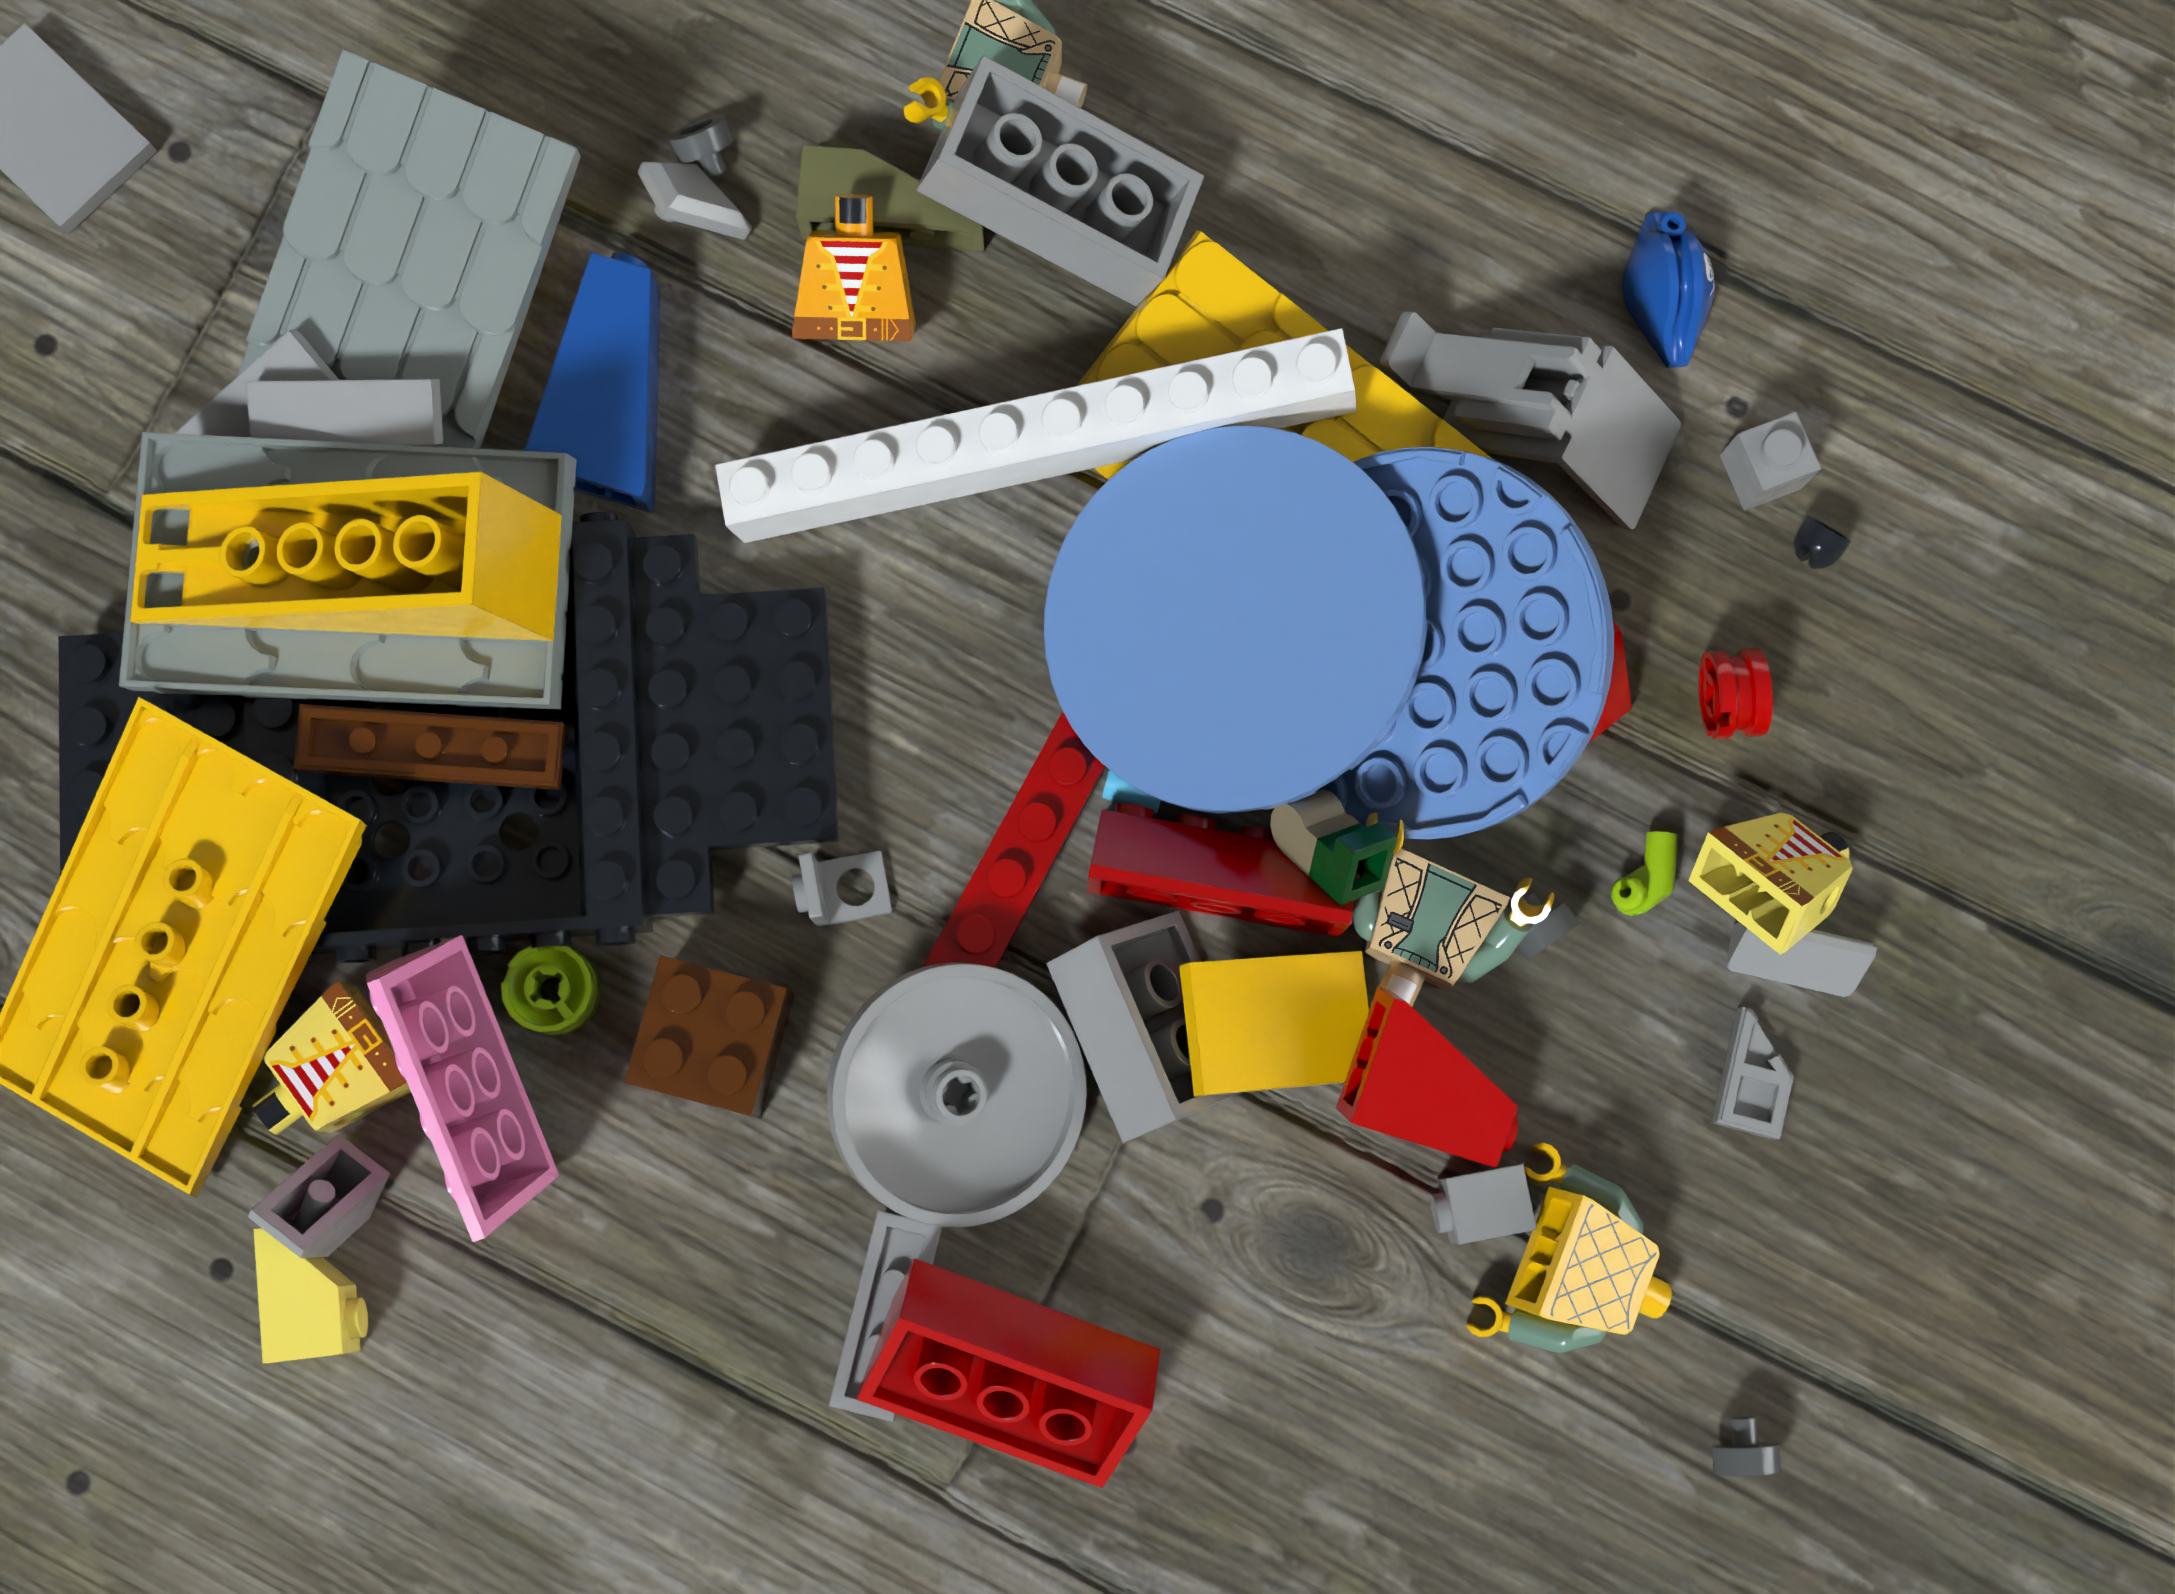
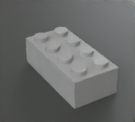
[916,55,1204,307]

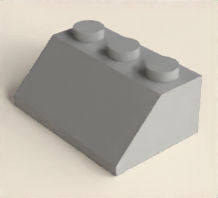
[1046,910,1243,1143]

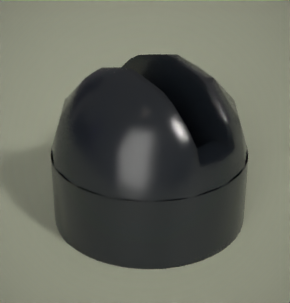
[1793,515,1851,569]

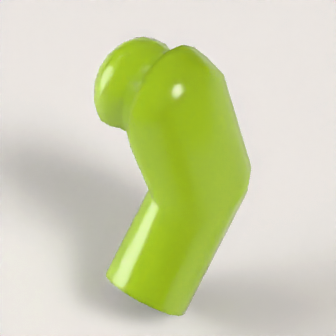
[1611,831,1678,916]

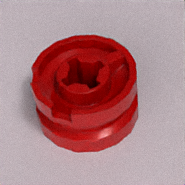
[1698,647,1773,740]

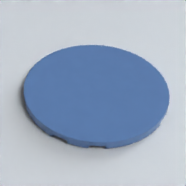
[1044,426,1427,813]
[1318,447,1614,839]

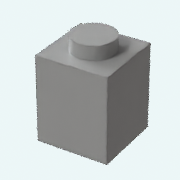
[1720,412,1821,511]
[1430,1164,1537,1245]

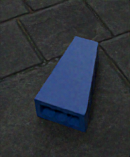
[524,252,660,513]

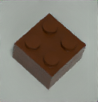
[624,955,795,1119]

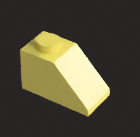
[253,1228,368,1364]

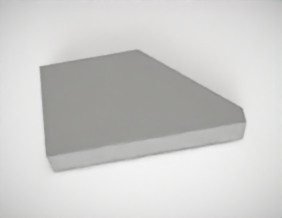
[1711,1007,1794,1140]

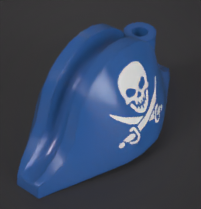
[1622,211,1715,368]

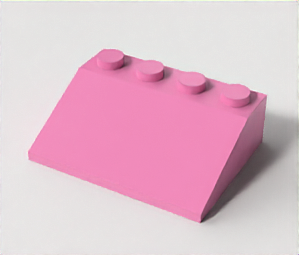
[366,935,560,1242]

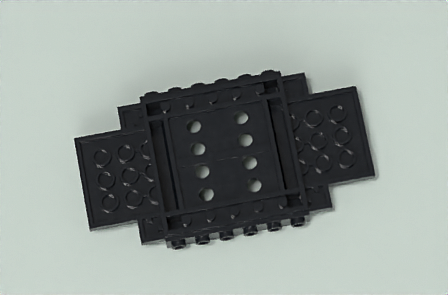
[58,512,839,966]

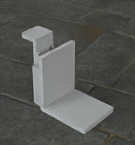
[1380,311,1681,529]

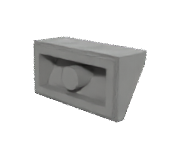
[1726,921,1877,997]

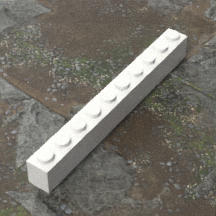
[715,328,1357,543]

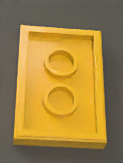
[1179,951,1369,1097]

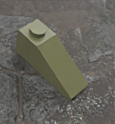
[796,140,985,251]

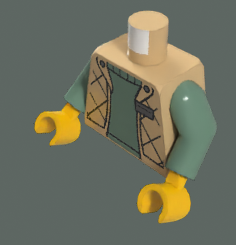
[904,0,1087,131]
[1353,813,1554,1007]

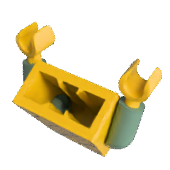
[1465,1143,1672,1353]

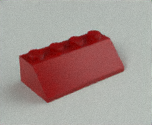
[1087,803,1355,938]
[857,1258,1161,1488]

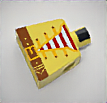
[1688,812,1853,955]
[252,980,411,1135]

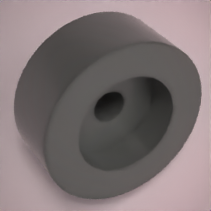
[668,114,735,178]
[1518,892,1580,960]
[1711,1417,1782,1476]

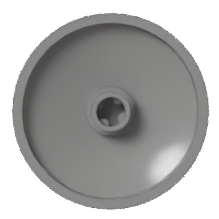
[827,962,1087,1227]

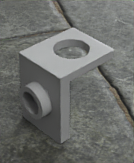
[792,851,892,927]

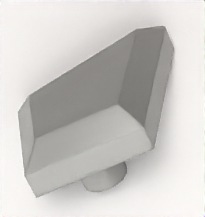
[637,162,752,240]

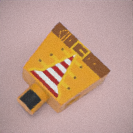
[792,194,916,341]

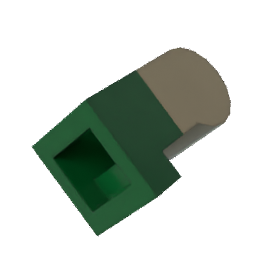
[1270,789,1398,905]

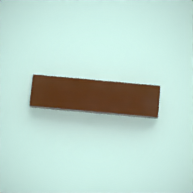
[293,704,566,790]

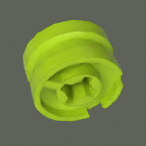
[501,946,601,1036]

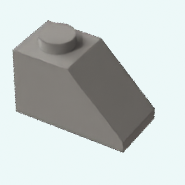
[248,1134,390,1258]

